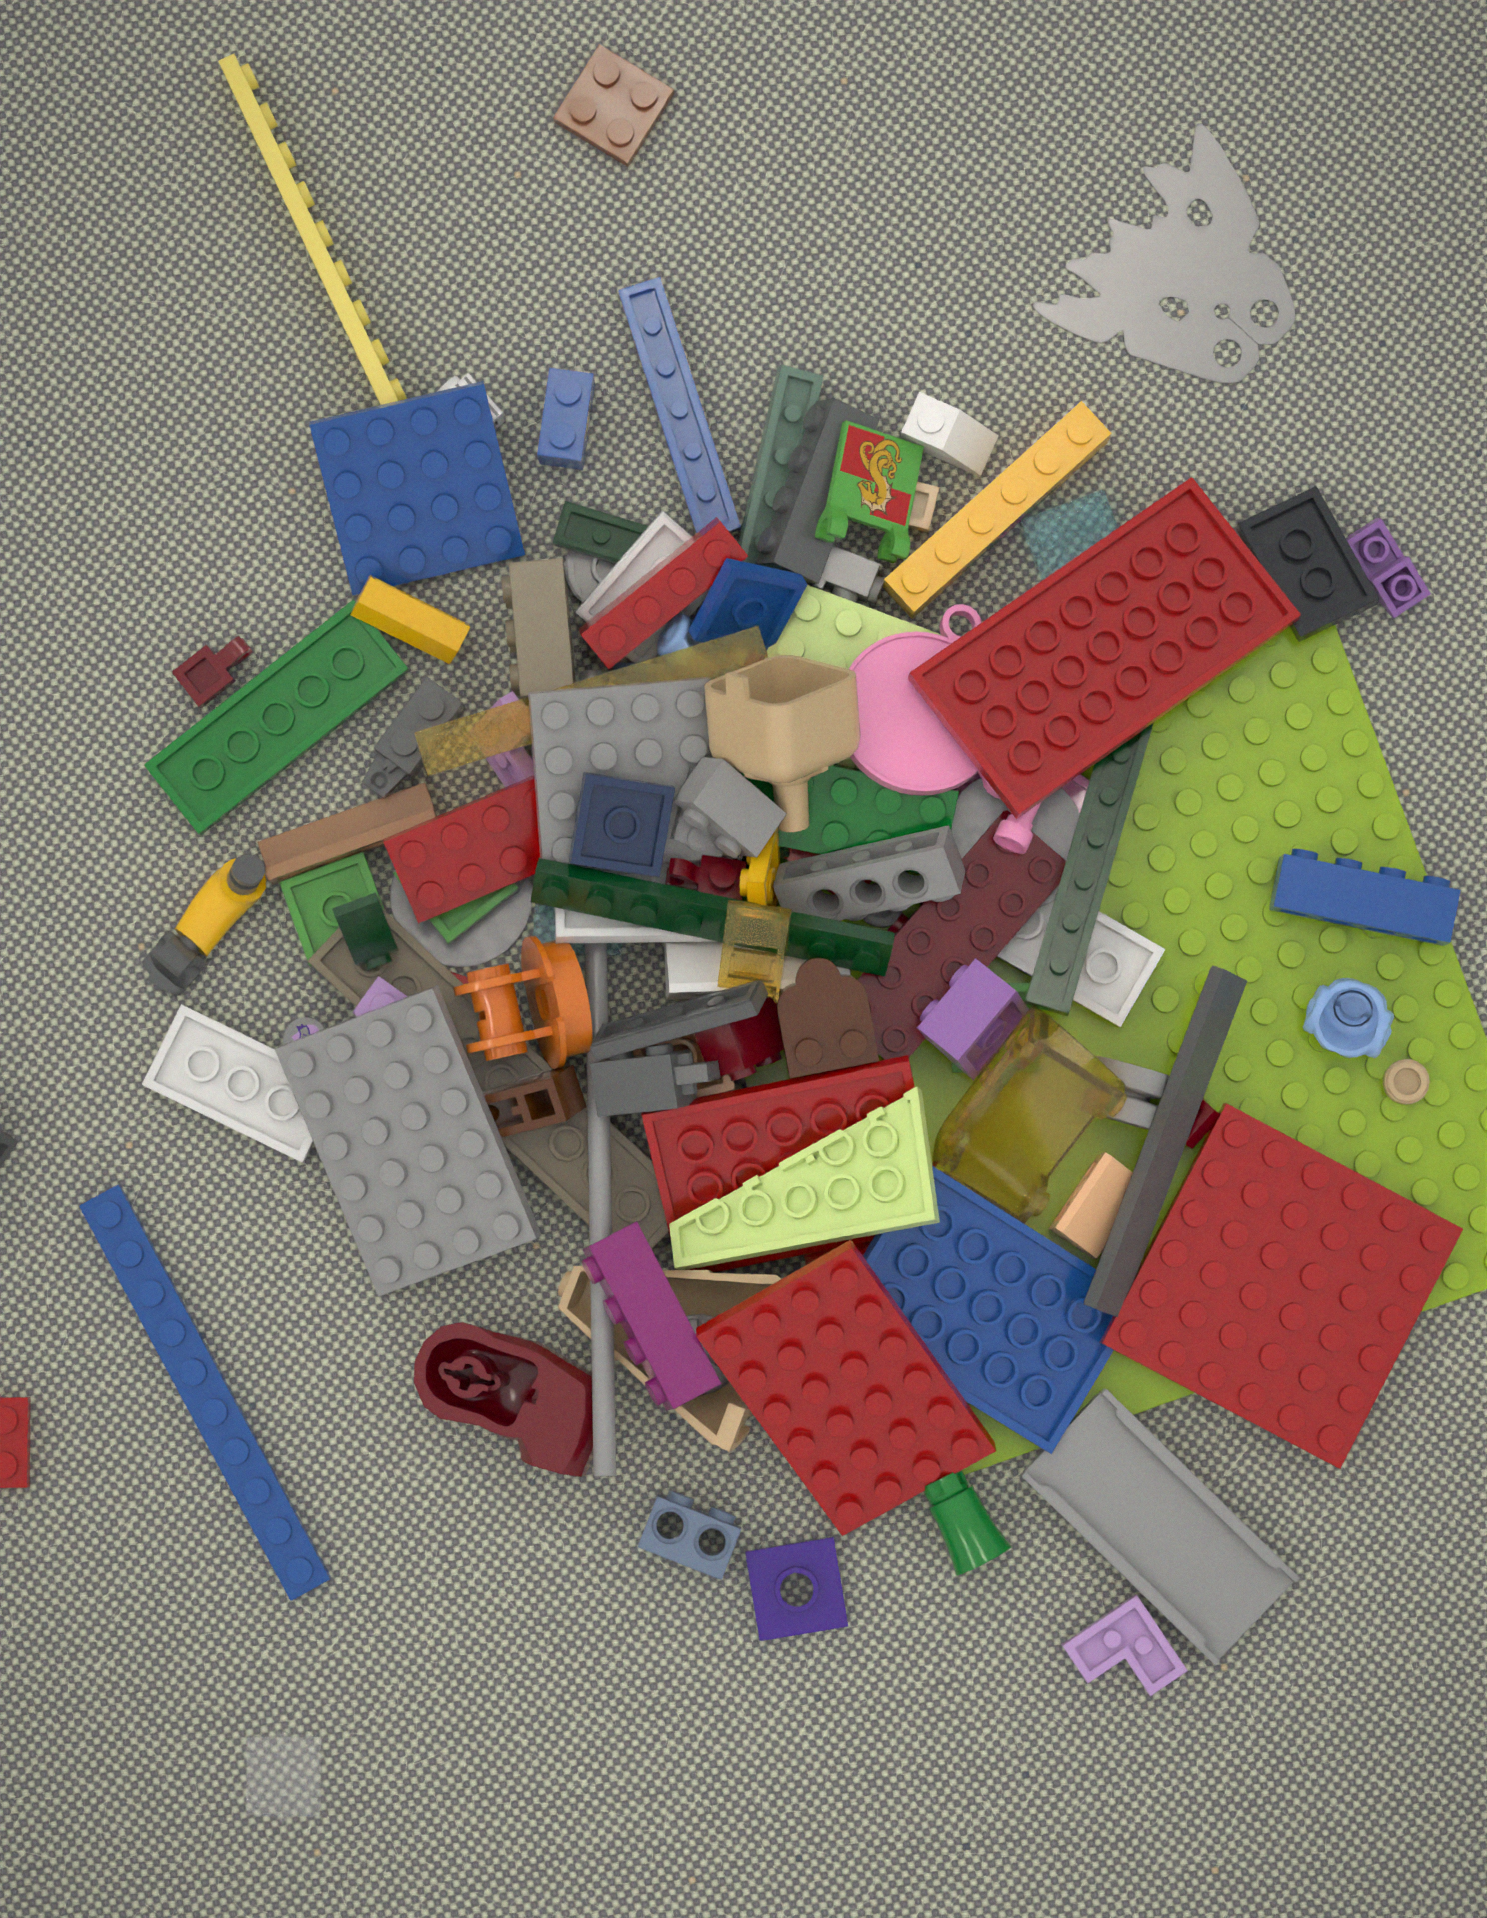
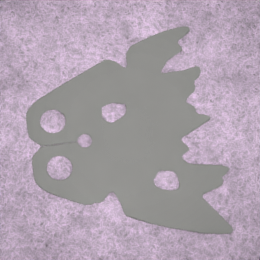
[1033,123,1295,384]

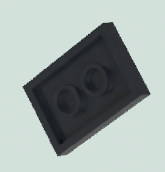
[1236,486,1379,642]

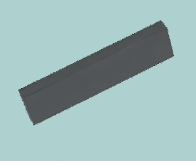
[590,980,768,1061]

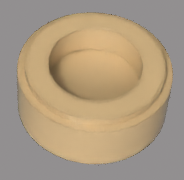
[1383,1059,1430,1105]

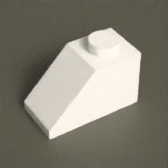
[900,392,998,477]

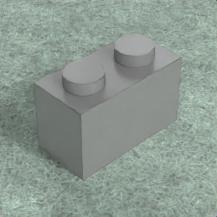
[673,757,787,858]

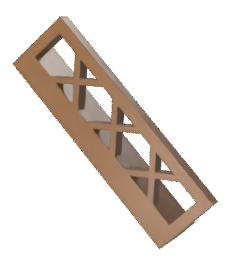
[257,782,437,885]

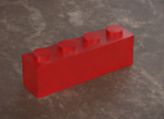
[578,517,748,669]

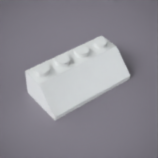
[664,942,850,1000]

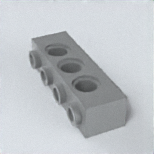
[773,825,965,921]

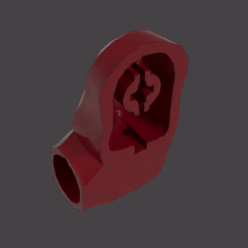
[414,1322,593,1477]

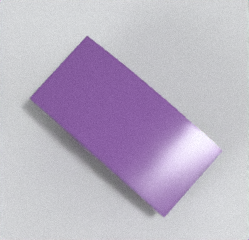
[1346,518,1431,618]

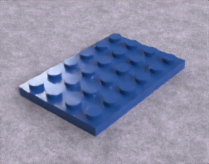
[863,1166,1114,1454]

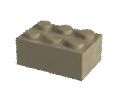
[501,558,576,707]

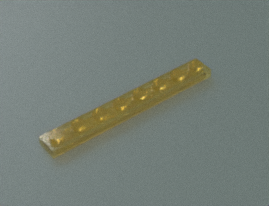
[413,626,768,777]

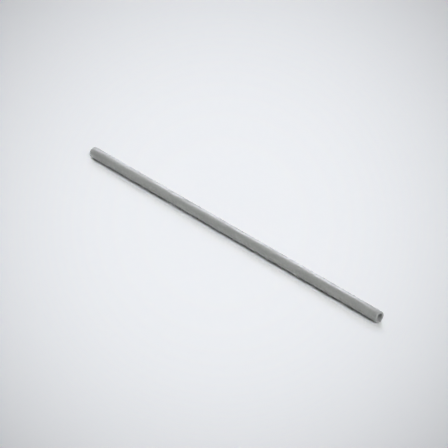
[580,670,616,1477]

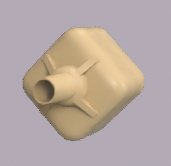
[704,655,861,832]

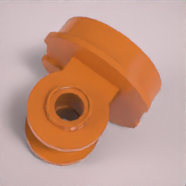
[453,936,592,1069]

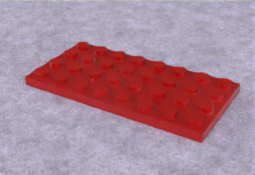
[908,477,1301,819]

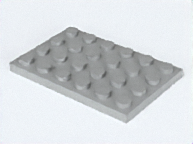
[275,985,542,1297]

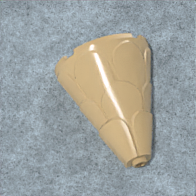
[558,1266,783,1452]

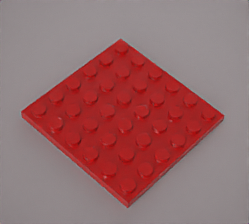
[1100,1103,1463,1469]

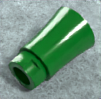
[923,1470,1012,1576]

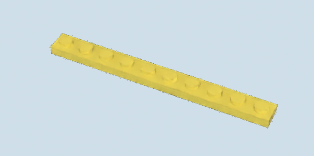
[218,54,407,405]

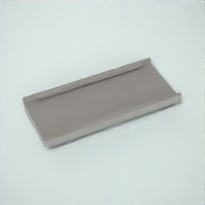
[1020,1388,1300,1666]

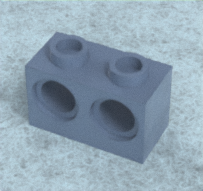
[638,1490,741,1580]

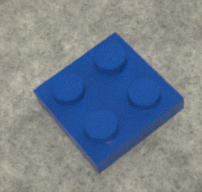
[688,558,808,656]

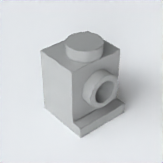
[814,546,884,603]

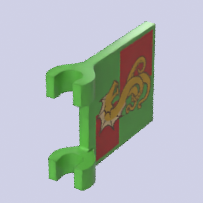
[815,420,924,563]

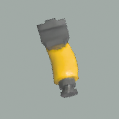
[142,854,267,996]

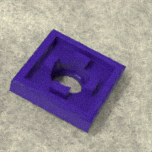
[745,1536,849,1641]

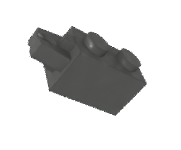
[362,676,466,799]
[590,1043,721,1117]

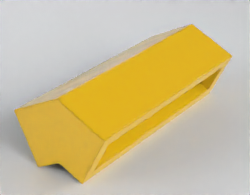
[350,575,470,664]

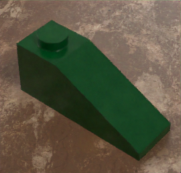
[332,892,399,971]

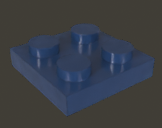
[568,772,675,877]

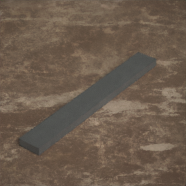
[1084,965,1247,1317]

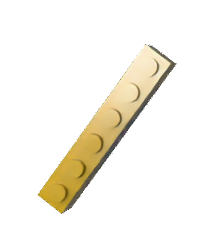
[883,401,1112,619]

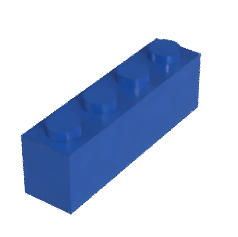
[1269,849,1461,946]

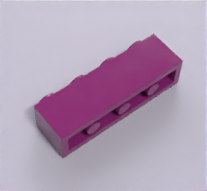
[582,1221,721,1411]

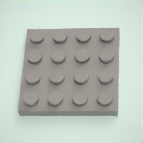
[528,677,722,870]

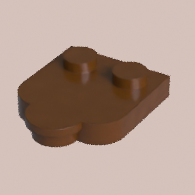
[776,958,879,1078]

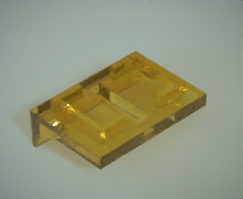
[717,900,792,1003]

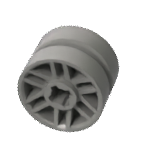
[1081,1056,1169,1130]

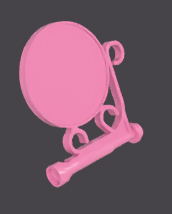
[849,604,1042,854]

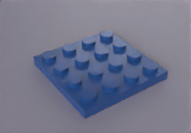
[309,381,525,596]

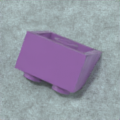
[917,958,1031,1081]

